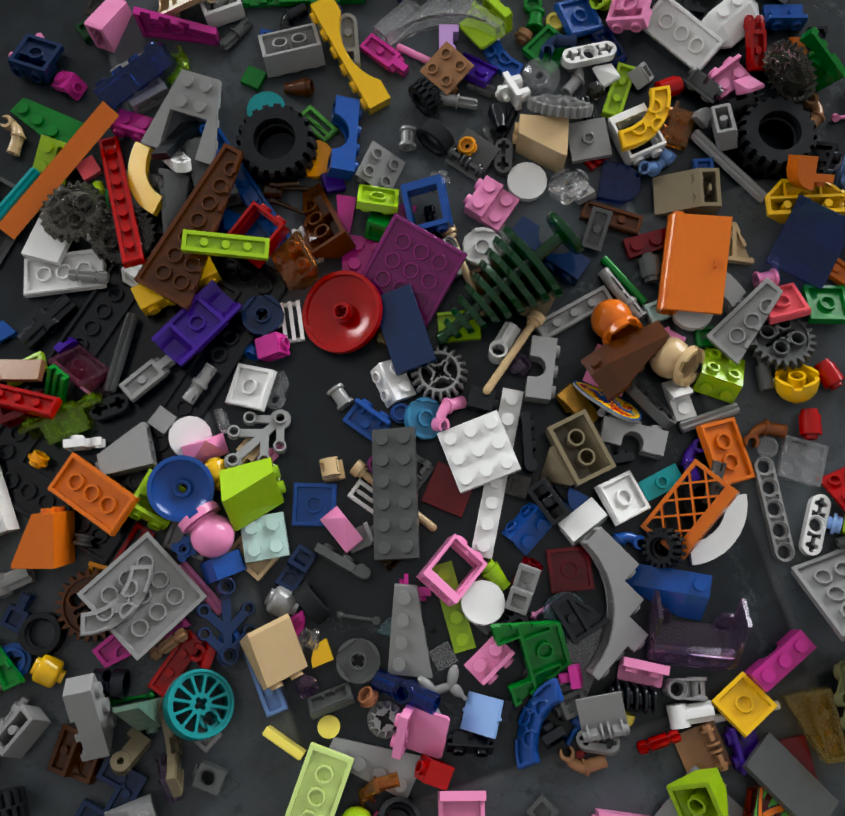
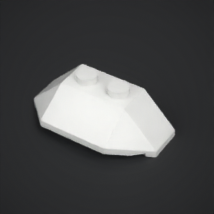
[701,0,759,49]

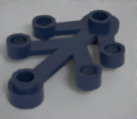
[196,577,256,667]

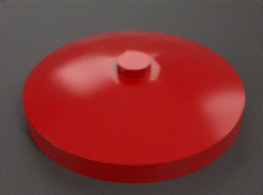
[302,270,383,354]

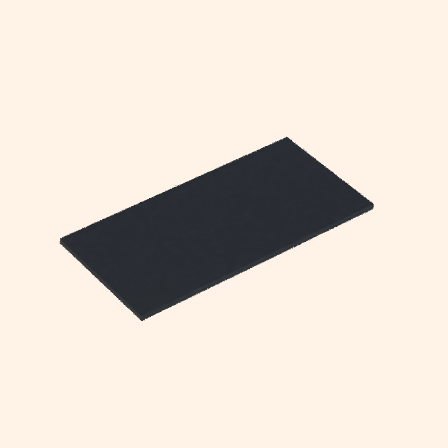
[0,208,293,566]

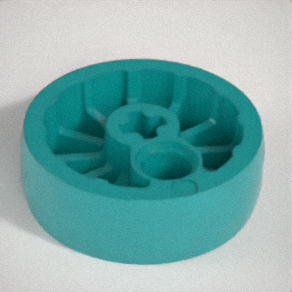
[162,669,234,742]

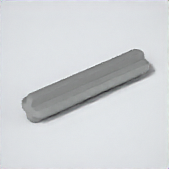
[678,403,740,433]

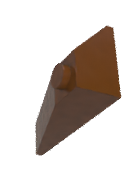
[302,183,356,258]
[581,320,671,402]

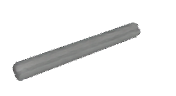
[690,129,768,203]

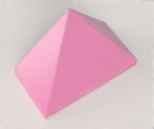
[181,433,229,462]
[320,506,364,553]

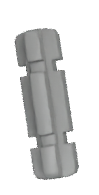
[68,268,110,284]

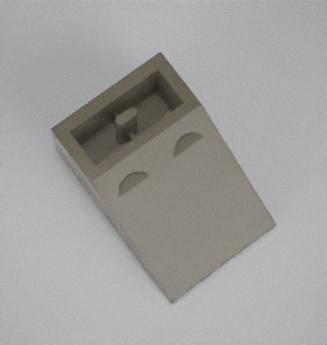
[652,168,722,216]

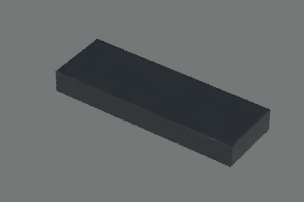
[151,120,200,161]

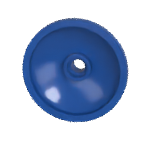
[147,455,215,522]

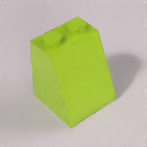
[219,457,286,531]

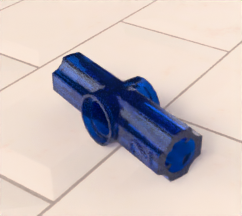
[371,669,441,715]

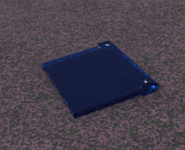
[765,195,845,290]

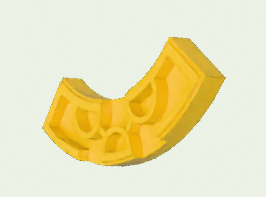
[618,85,671,152]
[128,142,162,217]

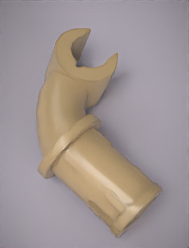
[0,115,27,157]

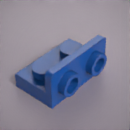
[762,4,808,31]

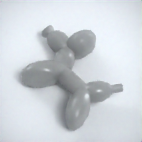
[417,664,468,714]

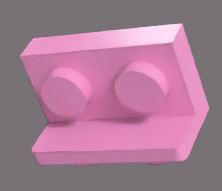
[705,53,751,102]
[464,635,515,686]
[616,656,670,688]

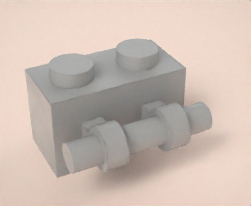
[0,695,51,759]

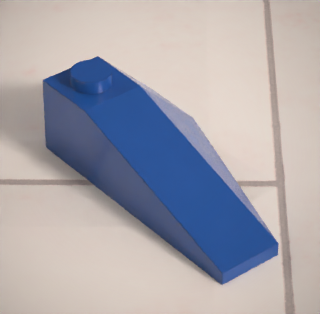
[625,564,712,621]

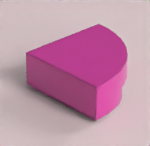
[290,611,305,638]

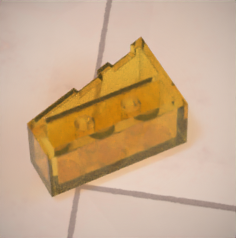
[779,686,845,764]

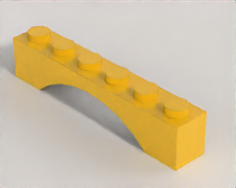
[309,0,391,115]

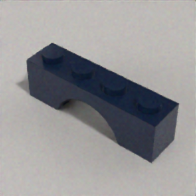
[512,216,591,286]

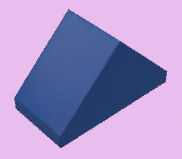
[199,548,247,585]

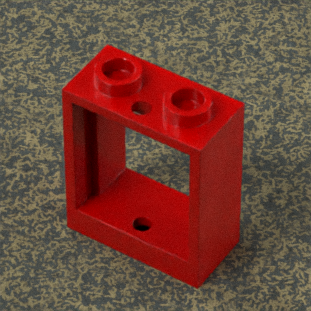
[227,200,290,269]

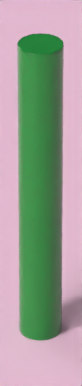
[600,255,648,305]

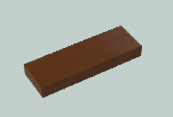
[579,200,644,236]

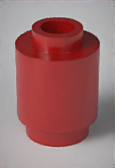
[653,76,684,98]
[813,358,845,391]
[798,408,822,440]

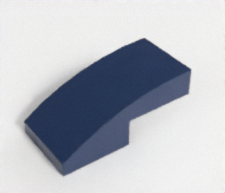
[275,544,318,591]

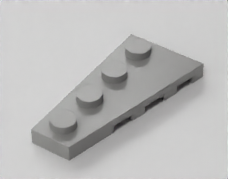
[706,277,783,366]

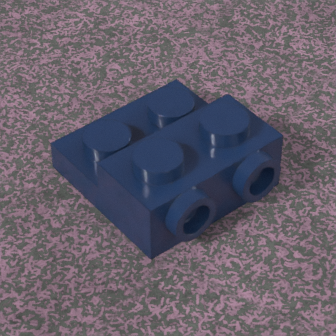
[8,33,64,83]

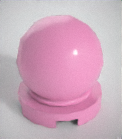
[178,500,235,558]

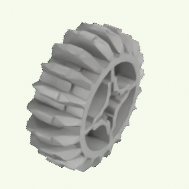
[411,345,468,402]

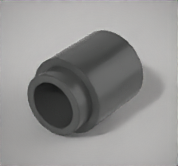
[638,252,661,284]

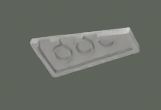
[388,583,433,678]
[329,737,422,798]

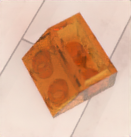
[270,231,318,290]

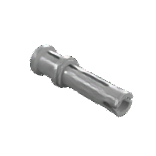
[598,267,648,321]

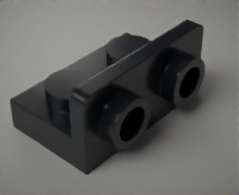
[810,141,841,175]

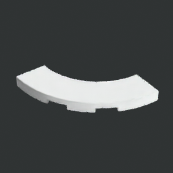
[689,494,748,566]

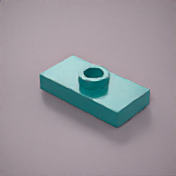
[638,463,686,502]

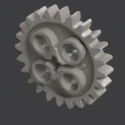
[527,94,594,119]

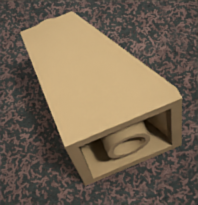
[512,114,569,174]
[239,613,308,692]

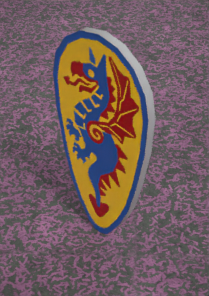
[572,380,642,423]

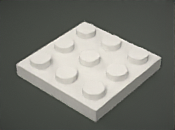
[437,410,521,494]

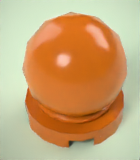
[591,299,643,345]

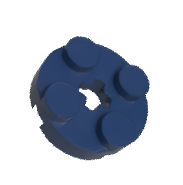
[241,295,284,337]

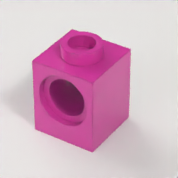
[254,331,290,362]

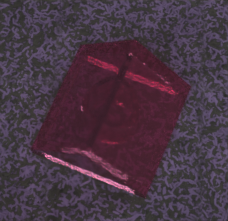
[48,345,109,395]

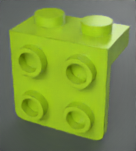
[460,0,513,50]
[692,347,745,404]

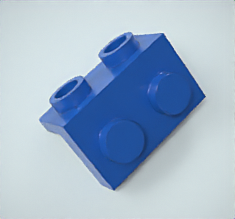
[342,398,392,442]
[501,502,553,556]

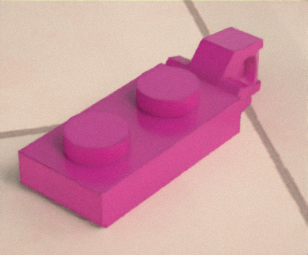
[359,33,409,78]

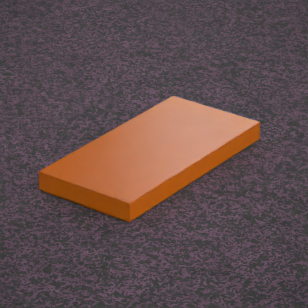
[47,452,140,537]

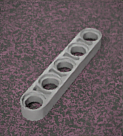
[752,457,795,563]

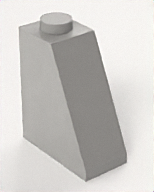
[95,422,158,478]

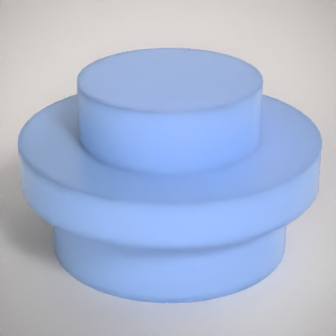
[826,513,843,535]

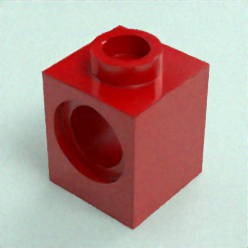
[414,753,455,791]

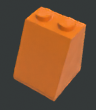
[11,506,76,569]

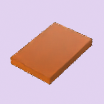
[695,417,756,487]

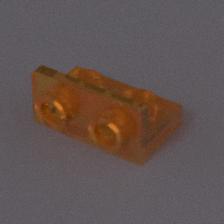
[661,101,694,151]

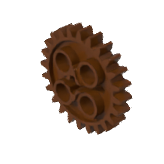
[55,569,112,642]

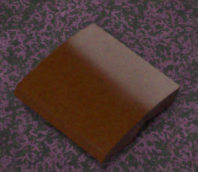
[46,724,103,785]

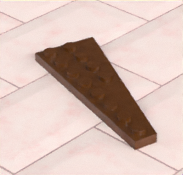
[134,143,244,311]

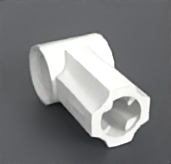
[488,321,521,364]
[666,700,715,730]

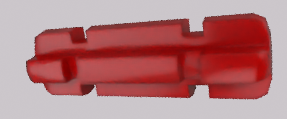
[636,729,682,755]

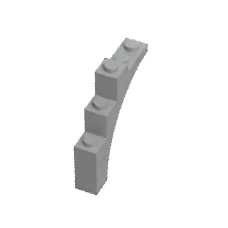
[580,527,648,681]

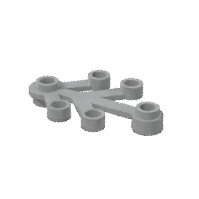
[224,409,291,469]

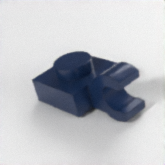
[0,592,36,634]

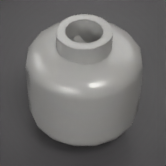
[264,586,299,618]

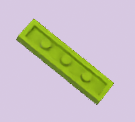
[181,229,270,261]
[432,561,476,654]

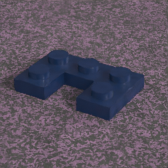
[75,755,149,816]

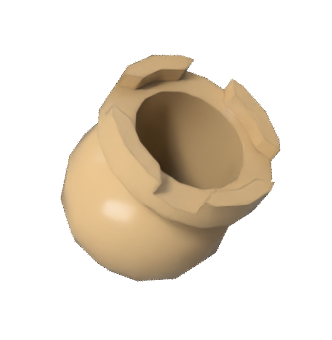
[648,337,705,387]

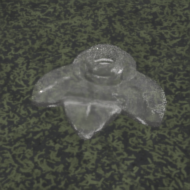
[266,371,289,410]

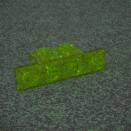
[17,392,103,445]

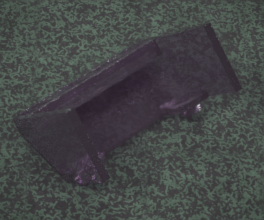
[646,590,753,671]

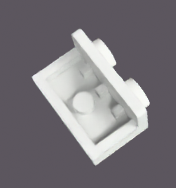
[370,360,416,408]

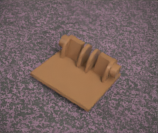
[420,41,474,96]
[674,721,732,773]

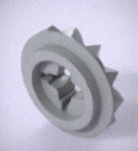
[367,701,402,739]

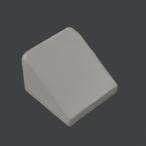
[628,61,654,90]

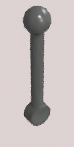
[335,610,381,625]

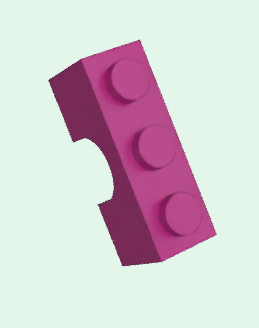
[744,630,817,692]

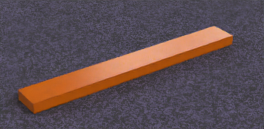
[0,101,120,240]

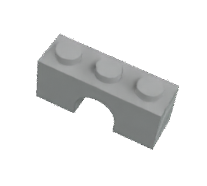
[523,335,561,404]
[599,414,669,460]

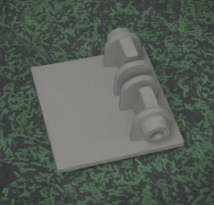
[355,140,406,189]
[575,691,630,743]

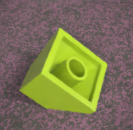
[666,767,728,816]

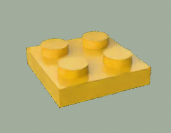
[711,671,778,738]

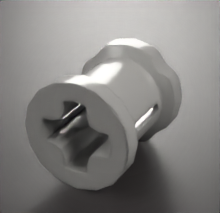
[398,125,417,152]
[327,383,354,411]

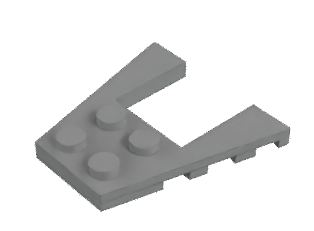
[140,69,222,165]

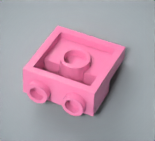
[606,0,652,34]
[463,175,520,234]

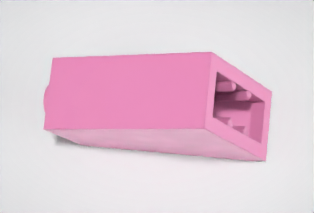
[84,0,132,53]

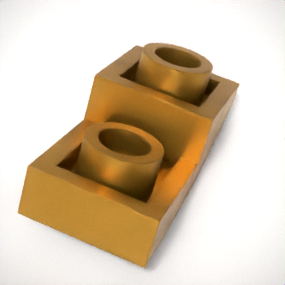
[555,383,600,423]

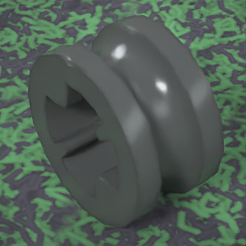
[72,533,95,547]

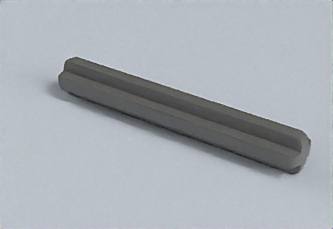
[103,312,139,393]

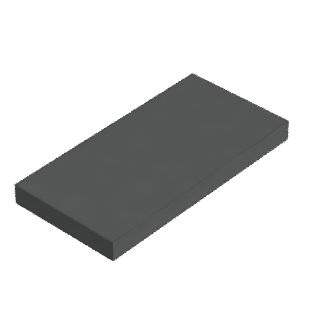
[742,732,839,816]

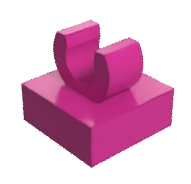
[558,663,584,689]

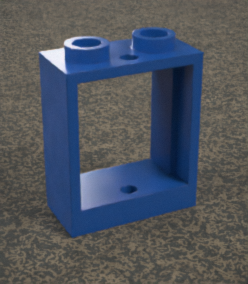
[400,174,454,233]

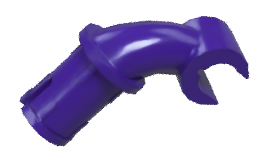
[679,438,704,482]

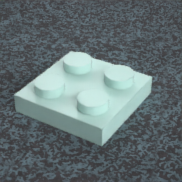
[241,512,290,564]

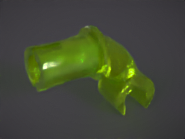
[167,45,189,85]

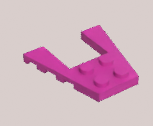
[336,194,417,274]

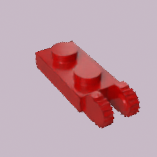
[743,15,768,72]

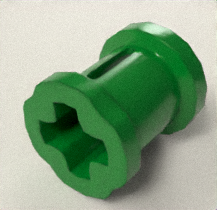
[526,6,545,34]

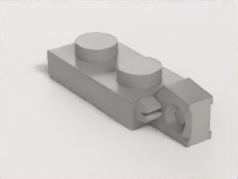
[118,355,176,403]

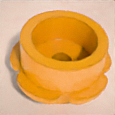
[457,136,477,156]
[28,450,50,469]

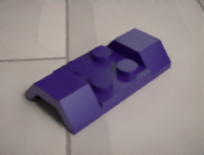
[151,280,243,367]

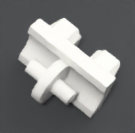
[495,71,531,111]

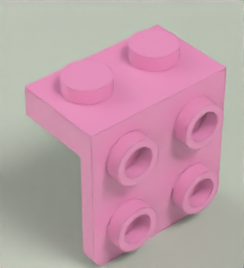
[390,703,450,760]

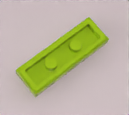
[600,62,635,118]

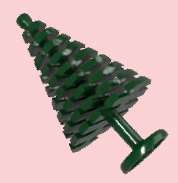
[435,211,584,344]

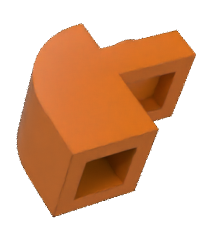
[786,154,835,191]

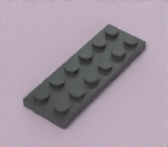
[372,426,420,561]

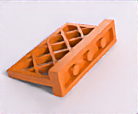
[640,459,740,561]

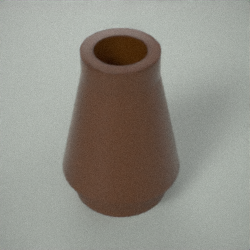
[284,77,314,98]

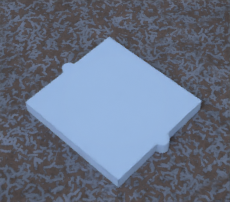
[460,691,504,739]

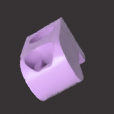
[439,24,459,49]

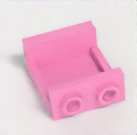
[438,791,487,816]

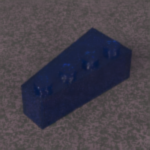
[93,41,177,110]

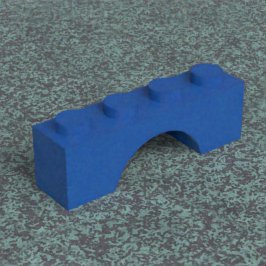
[327,95,362,181]

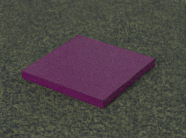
[361,213,468,327]

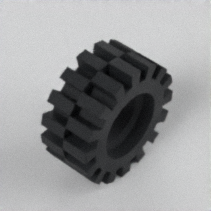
[408,77,443,117]
[642,528,687,569]

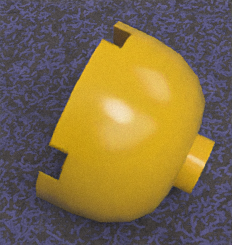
[774,364,820,404]

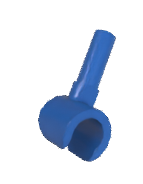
[565,716,581,746]

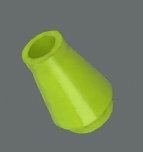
[481,559,510,592]

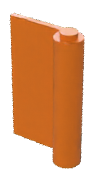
[656,211,733,315]

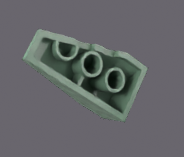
[112,697,162,734]

